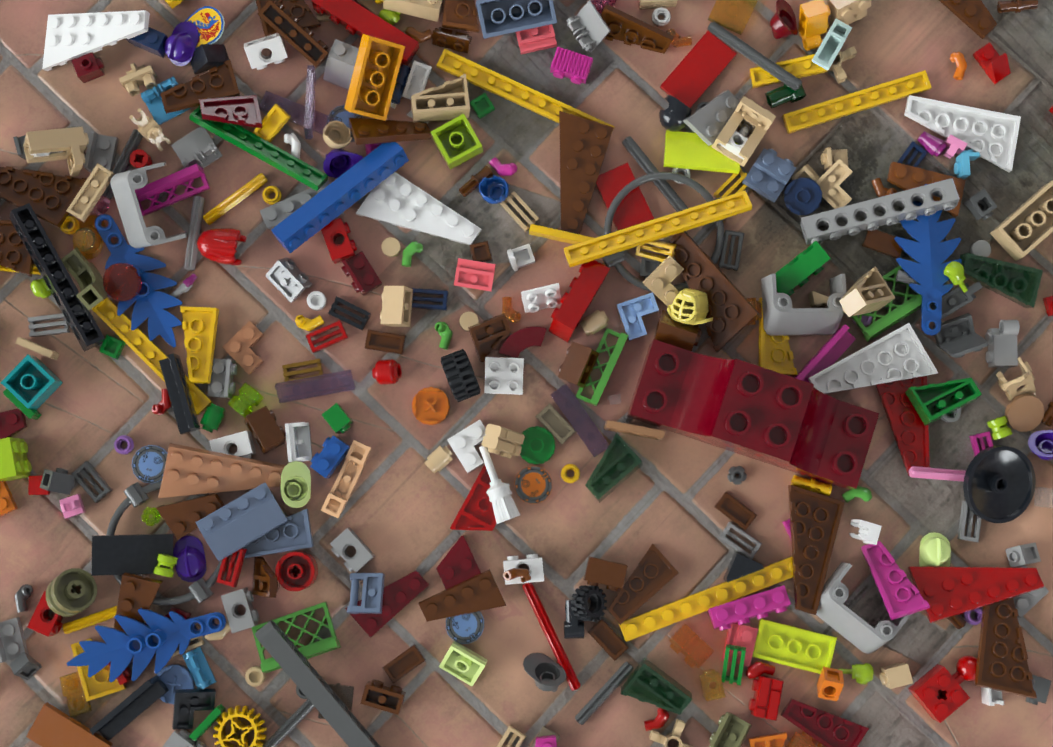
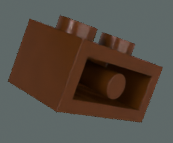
[558,342,599,388]
[244,406,286,454]
[584,556,628,591]
[360,679,406,715]

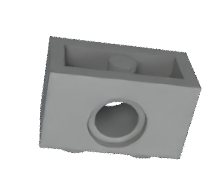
[330,527,375,573]
[221,588,259,634]

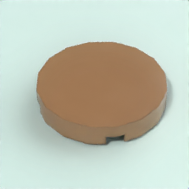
[1005,394,1045,432]

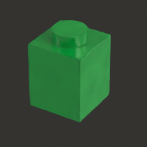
[322,403,353,434]

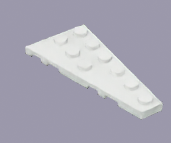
[42,10,150,71]
[904,95,1021,173]
[356,172,482,245]
[808,323,938,394]

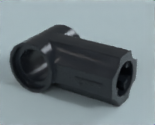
[564,600,584,639]

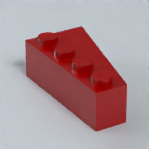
[548,260,610,343]

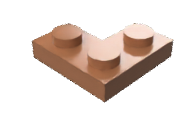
[222,321,264,375]

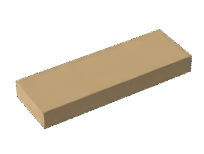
[66,163,115,222]

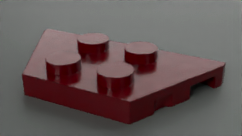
[436,535,481,589]

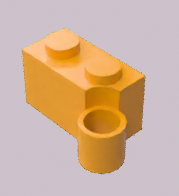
[798,0,830,51]

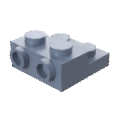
[742,148,796,202]

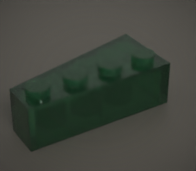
[960,253,1043,308]

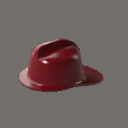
[770,0,798,39]

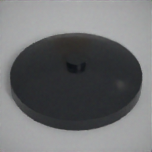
[963,445,1036,523]

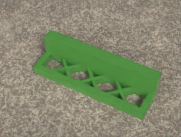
[575,328,629,406]

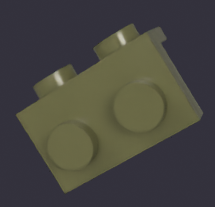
[709,712,752,747]

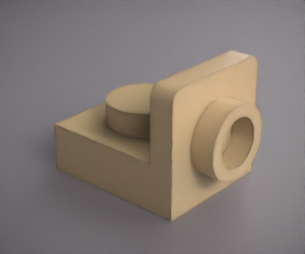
[821,147,848,170]

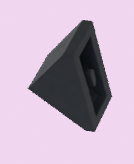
[190,44,229,75]
[724,553,764,582]

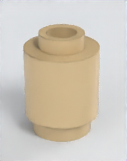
[580,310,609,336]
[424,446,453,474]

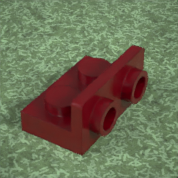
[341,251,382,296]

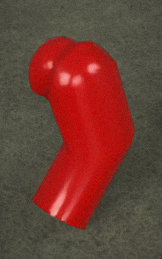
[152,389,172,415]
[745,661,775,679]
[644,707,670,731]

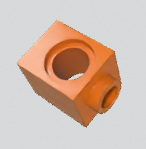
[817,667,844,701]

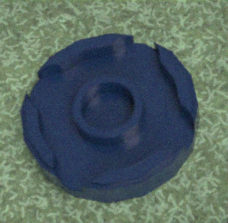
[784,178,822,215]

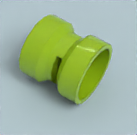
[987,416,1013,440]
[153,554,178,577]

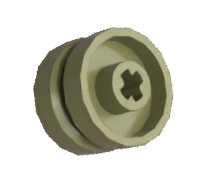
[46,568,97,617]

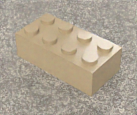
[990,180,1053,261]

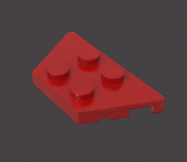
[450,464,497,531]

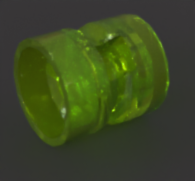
[228,382,264,418]

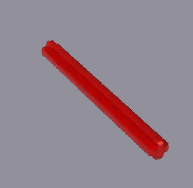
[522,582,581,691]

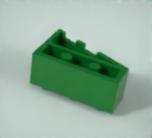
[775,241,831,296]
[905,378,982,426]

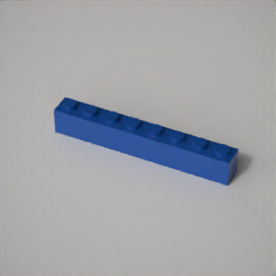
[271,142,409,253]

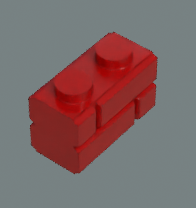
[749,675,784,721]

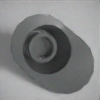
[523,653,566,692]

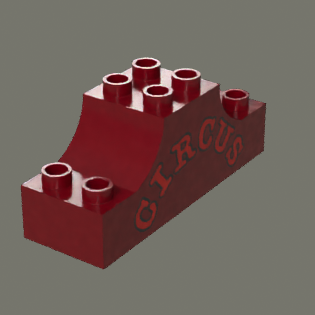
[626,339,880,489]

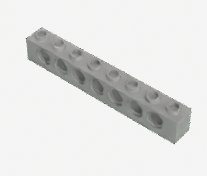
[800,178,960,245]

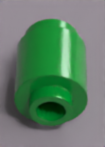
[200,403,225,433]

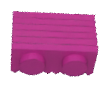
[550,47,593,85]

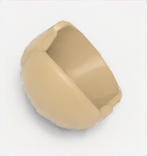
[323,120,352,149]

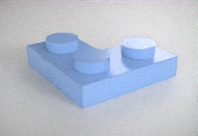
[616,292,659,341]

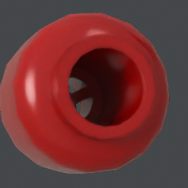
[372,359,402,385]

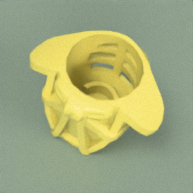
[667,288,713,325]

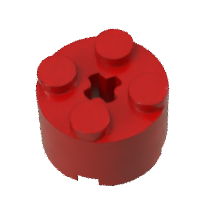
[275,551,318,592]

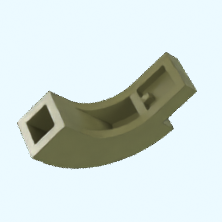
[61,248,108,310]

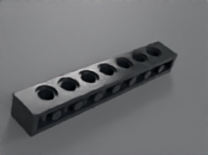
[9,203,105,352]

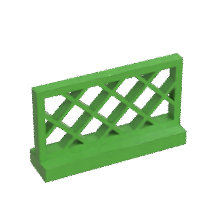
[852,266,922,342]
[251,602,341,673]

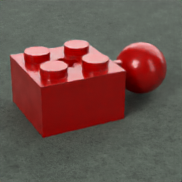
[908,656,977,723]

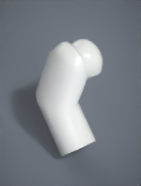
[284,133,301,159]

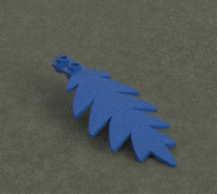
[894,184,962,335]
[95,214,182,348]
[67,608,226,682]

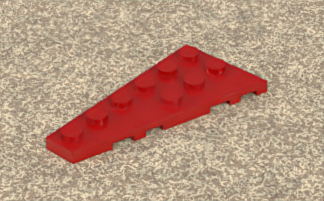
[876,376,930,476]
[908,566,1044,623]

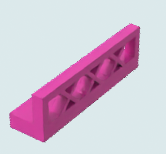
[135,164,210,216]
[794,324,856,382]

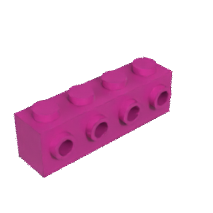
[708,586,791,631]

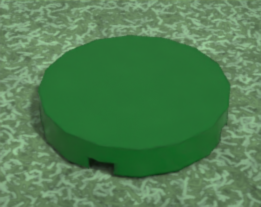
[520,426,556,465]

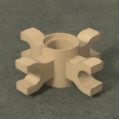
[822,39,857,84]
[129,108,171,151]
[649,719,693,747]

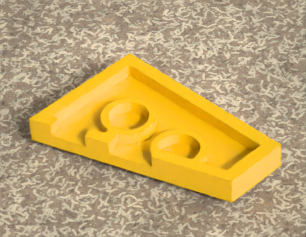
[71,638,126,702]

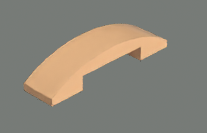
[321,440,371,519]

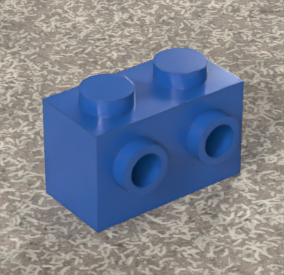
[310,435,350,479]

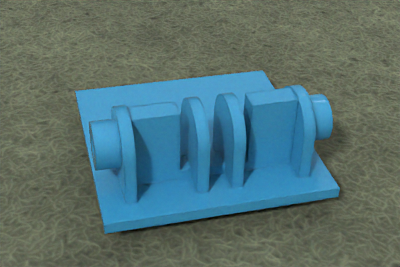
[140,76,191,125]

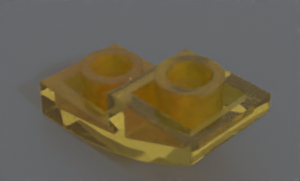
[60,671,92,717]

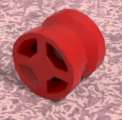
[129,149,152,171]

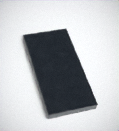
[91,534,174,576]

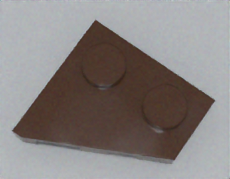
[252,557,279,598]

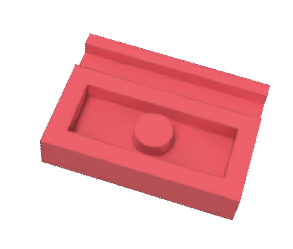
[515,24,557,55]
[454,258,496,291]
[721,623,758,667]

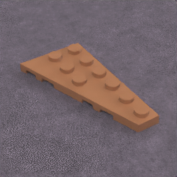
[158,443,285,498]

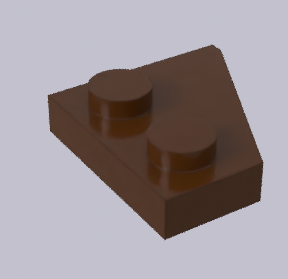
[468,314,511,362]

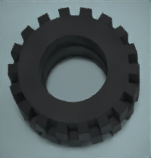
[441,349,481,402]

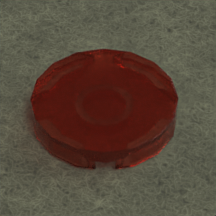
[103,262,142,301]

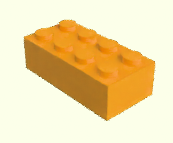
[344,34,405,121]

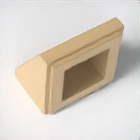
[791,164,820,182]
[808,291,829,308]

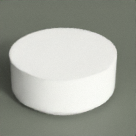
[307,291,327,311]

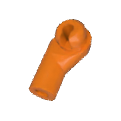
[950,52,967,80]

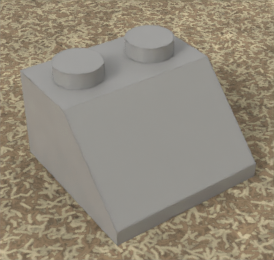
[323,39,359,90]

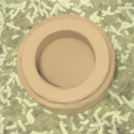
[381,237,401,257]
[459,312,479,331]
[245,666,266,687]

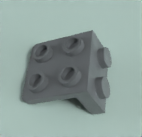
[933,313,988,358]

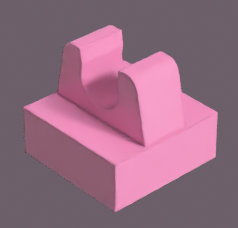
[943,135,967,159]
[59,494,85,519]

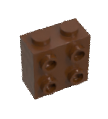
[654,310,701,351]

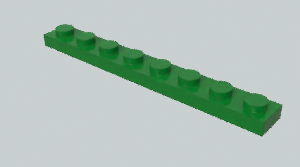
[189,106,328,191]

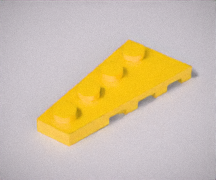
[759,297,798,375]
[180,306,219,384]

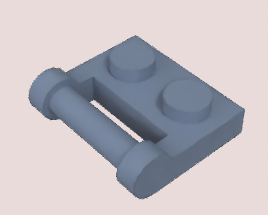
[347,573,385,614]

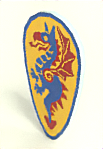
[184,6,225,50]

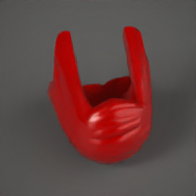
[197,228,246,265]

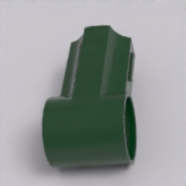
[765,78,806,109]

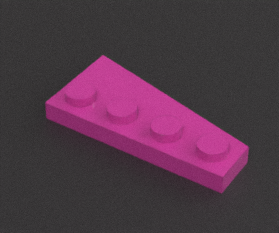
[861,541,930,620]

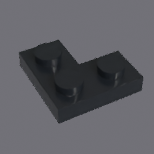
[172,689,216,730]

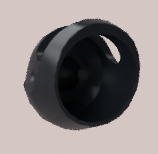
[659,95,692,132]

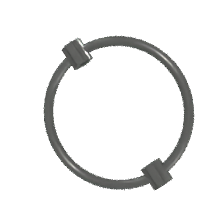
[602,172,724,292]
[106,481,222,605]

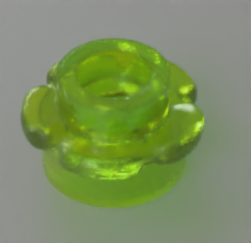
[141,507,161,526]

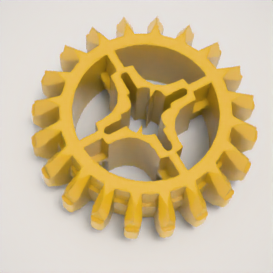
[213,705,267,747]

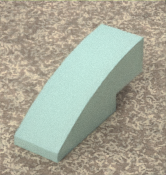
[812,19,852,71]

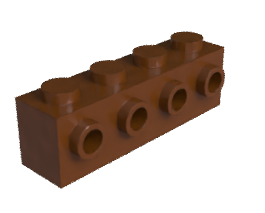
[258,0,329,67]

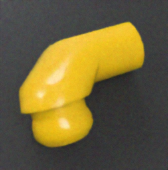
[295,315,325,331]

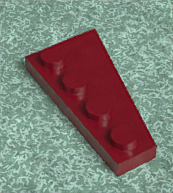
[345,570,429,638]
[780,698,869,747]

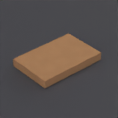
[604,420,665,440]

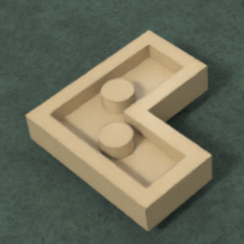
[816,159,853,209]
[643,255,684,307]

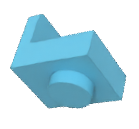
[954,150,980,179]

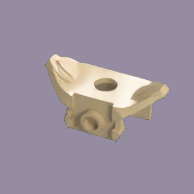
[996,357,1036,401]

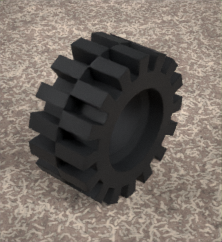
[571,585,607,622]

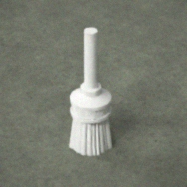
[479,446,520,524]

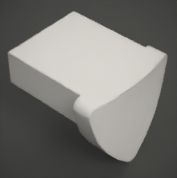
[507,244,535,271]

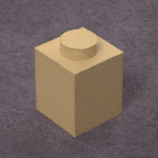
[879,662,913,689]

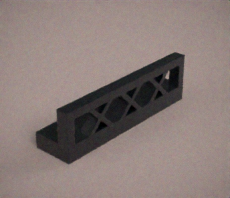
[159,353,201,435]
[89,675,169,741]

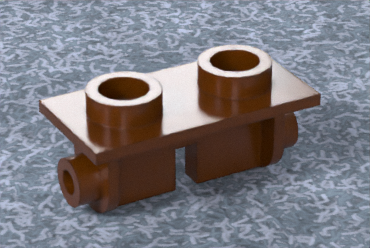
[432,27,472,54]

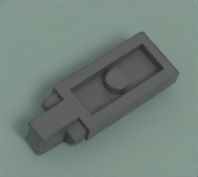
[929,281,983,320]

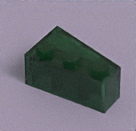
[585,433,643,503]
[620,657,692,715]

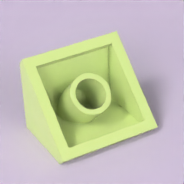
[439,641,487,686]

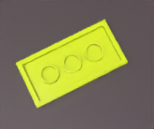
[663,130,740,174]
[752,619,837,674]

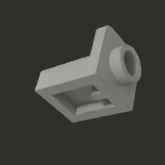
[1005,542,1041,568]

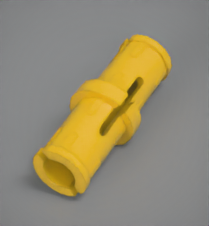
[791,475,832,496]

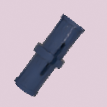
[391,65,411,104]

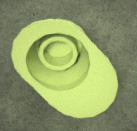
[280,461,311,508]
[919,532,951,567]

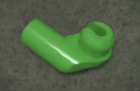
[402,241,423,267]
[435,321,453,350]
[842,486,872,503]

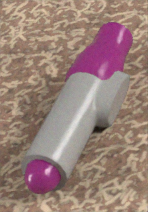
[171,273,198,299]

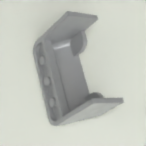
[110,161,188,248]
[761,274,846,336]
[816,562,911,654]

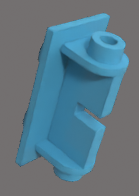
[182,647,217,689]

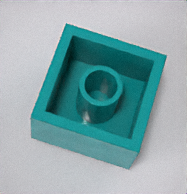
[0,354,63,410]

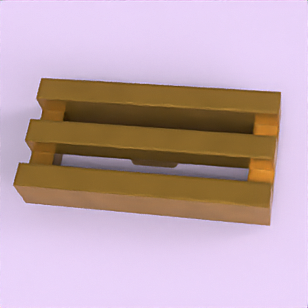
[282,359,324,385]

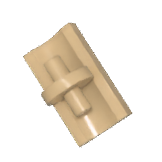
[119,63,158,96]

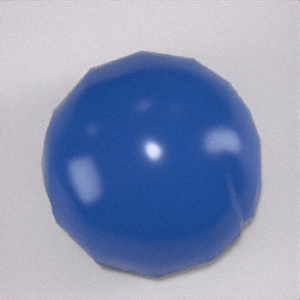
[479,175,509,204]

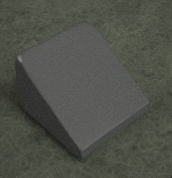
[10,652,42,680]

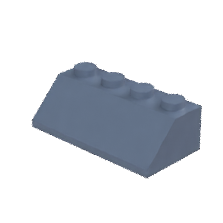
[475,0,557,39]
[196,482,288,561]

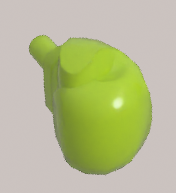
[379,9,401,25]
[944,261,968,292]
[30,278,51,299]
[839,663,874,685]

